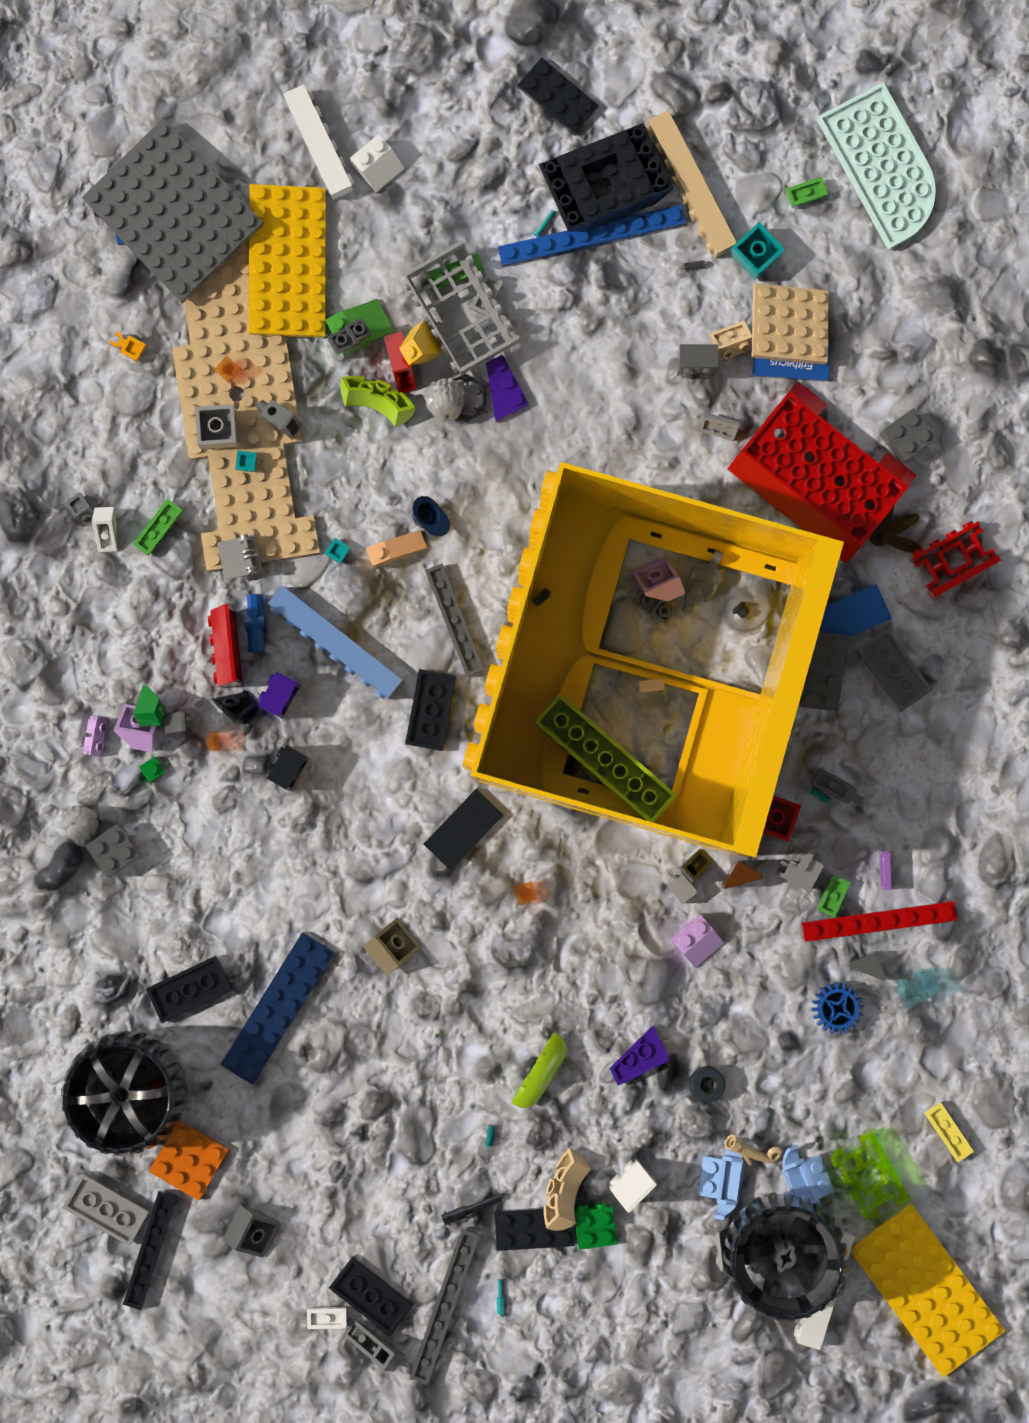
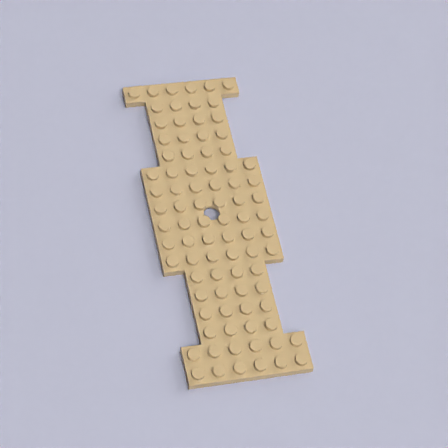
[172,241,320,572]

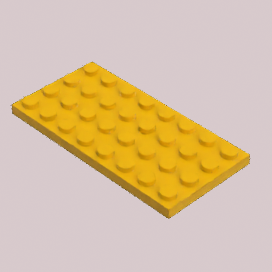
[248,184,326,338]
[850,1203,1005,1378]

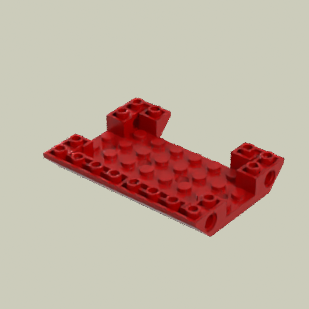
[727,381,917,564]

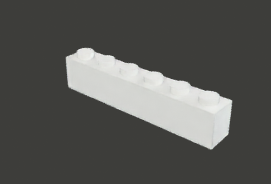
[283,84,354,200]
[794,1230,855,1350]

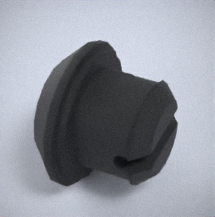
[733,602,749,618]

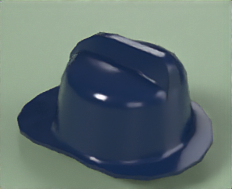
[412,496,451,537]

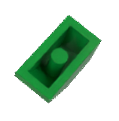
[133,685,166,727]

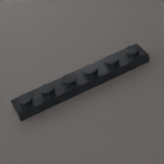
[122,1190,178,1310]

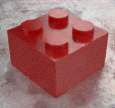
[763,795,802,842]

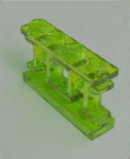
[829,1129,911,1222]

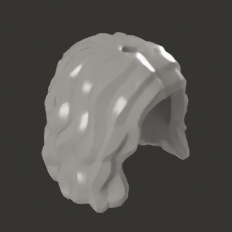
[424,378,465,422]
[60,805,101,847]

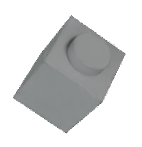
[667,873,697,904]

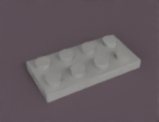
[62,1173,150,1246]

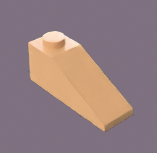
[366,530,427,569]

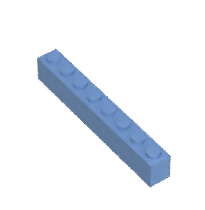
[268,586,403,699]

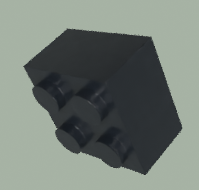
[266,745,310,791]

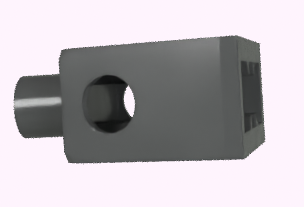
[256,400,303,440]

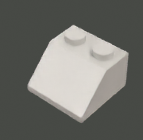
[350,134,405,193]

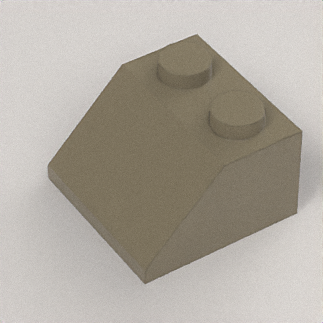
[363,918,421,976]

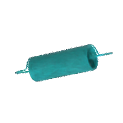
[806,785,835,806]
[485,1121,495,1152]

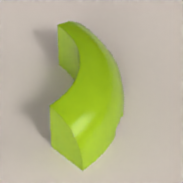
[340,376,416,427]
[511,1033,568,1108]

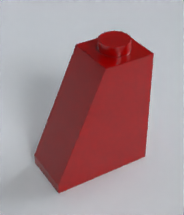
[383,332,417,393]

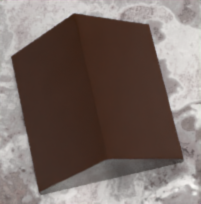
[721,861,763,889]

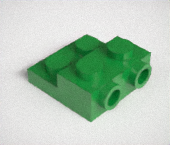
[574,1202,617,1250]

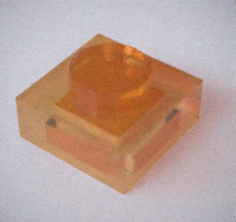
[214,356,242,383]
[206,731,220,752]
[513,881,537,906]

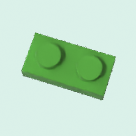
[785,177,828,208]
[816,874,851,918]

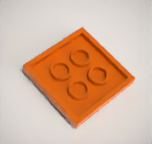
[149,1120,229,1201]

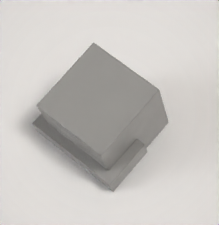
[774,847,824,892]

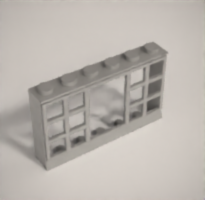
[402,240,520,376]

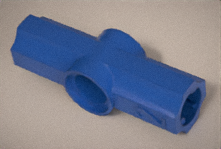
[245,594,266,653]

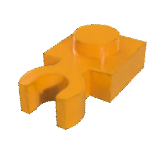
[110,332,147,362]

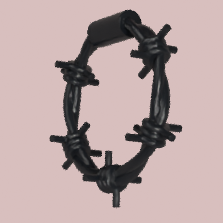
[453,374,489,422]

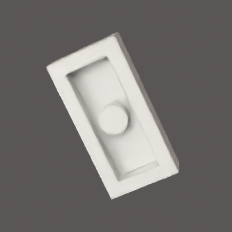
[307,1307,347,1329]

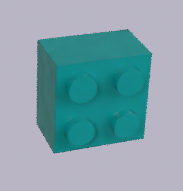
[729,222,785,281]

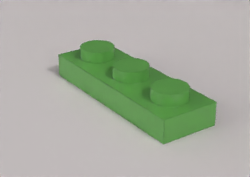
[427,253,485,292]
[133,499,183,556]

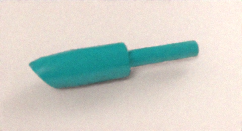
[497,1279,505,1317]

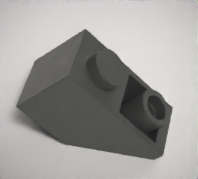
[164,711,194,735]

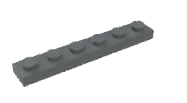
[425,563,484,677]

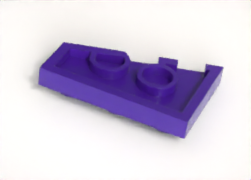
[486,354,529,423]
[609,1025,670,1086]

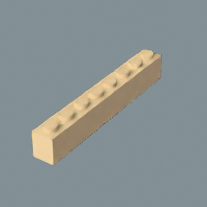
[646,110,737,258]

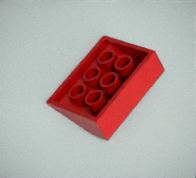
[208,604,243,688]

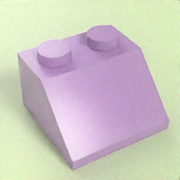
[670,913,724,968]

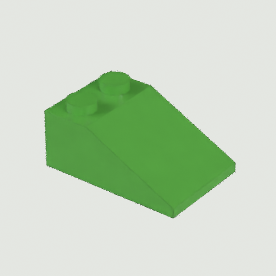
[325,299,395,358]

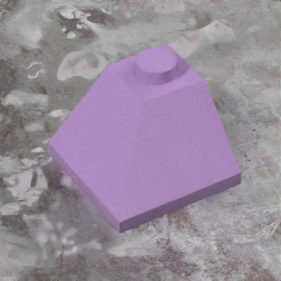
[632,556,685,601]
[114,704,159,752]

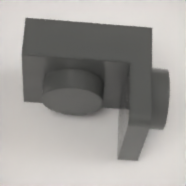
[65,492,94,527]

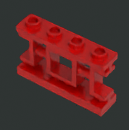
[909,521,1002,599]

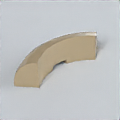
[544,1148,591,1231]

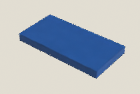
[819,584,892,638]

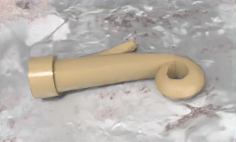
[725,1135,784,1166]

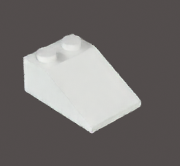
[609,1159,657,1213]

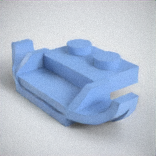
[699,1140,745,1220]
[782,1145,834,1203]

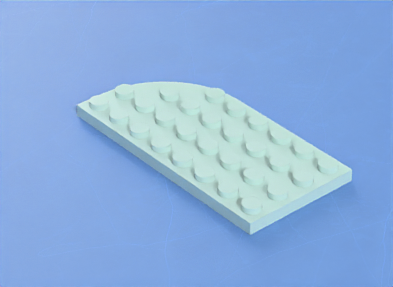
[816,82,936,250]

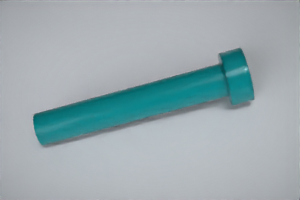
[533,210,555,237]

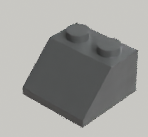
[223,1205,281,1258]

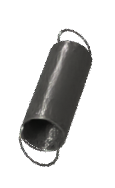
[679,260,710,270]

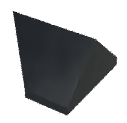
[211,690,258,725]

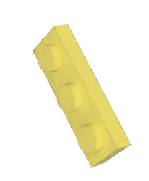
[924,1102,974,1162]

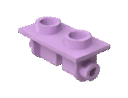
[83,716,108,757]

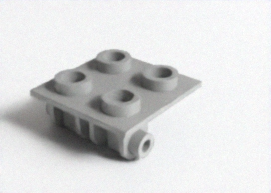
[217,534,263,580]

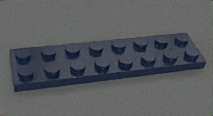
[220,932,335,1085]

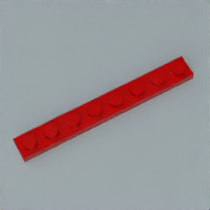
[801,901,957,942]

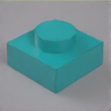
[235,450,257,473]
[324,538,351,564]

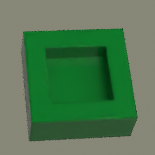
[139,756,166,783]

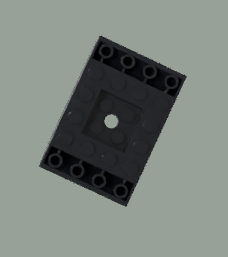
[538,122,673,232]

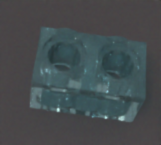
[893,968,942,1009]

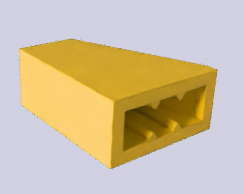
[399,320,443,365]

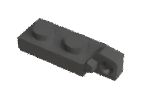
[810,768,864,805]

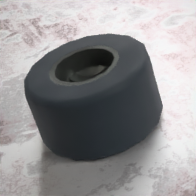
[690,1066,726,1103]

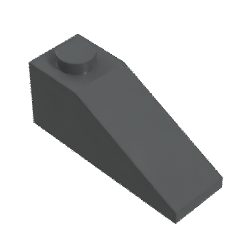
[343,1319,405,1372]

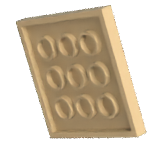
[752,283,829,365]

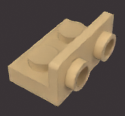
[709,321,752,361]

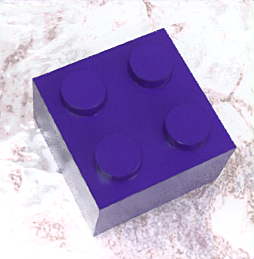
[257,672,301,719]

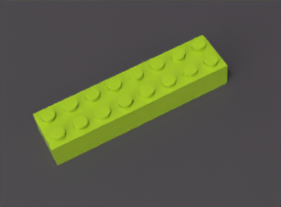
[534,693,677,822]

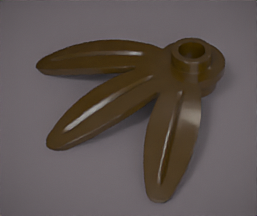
[869,506,922,553]

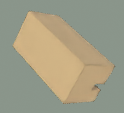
[638,678,665,694]

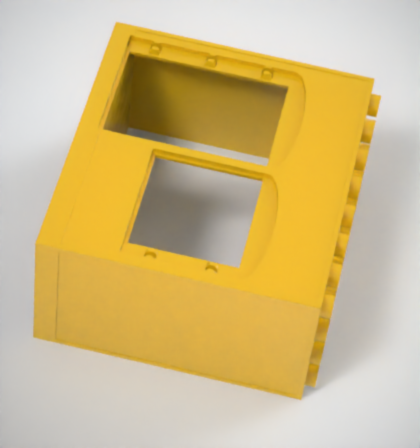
[462,461,844,857]

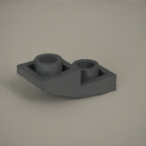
[327,318,372,355]
[632,589,676,624]

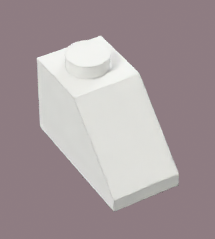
[92,507,117,552]

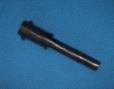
[441,1193,502,1226]

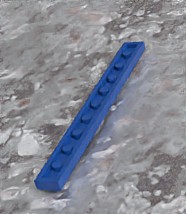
[498,204,686,267]

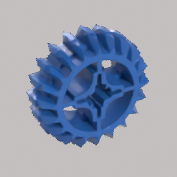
[811,982,864,1035]

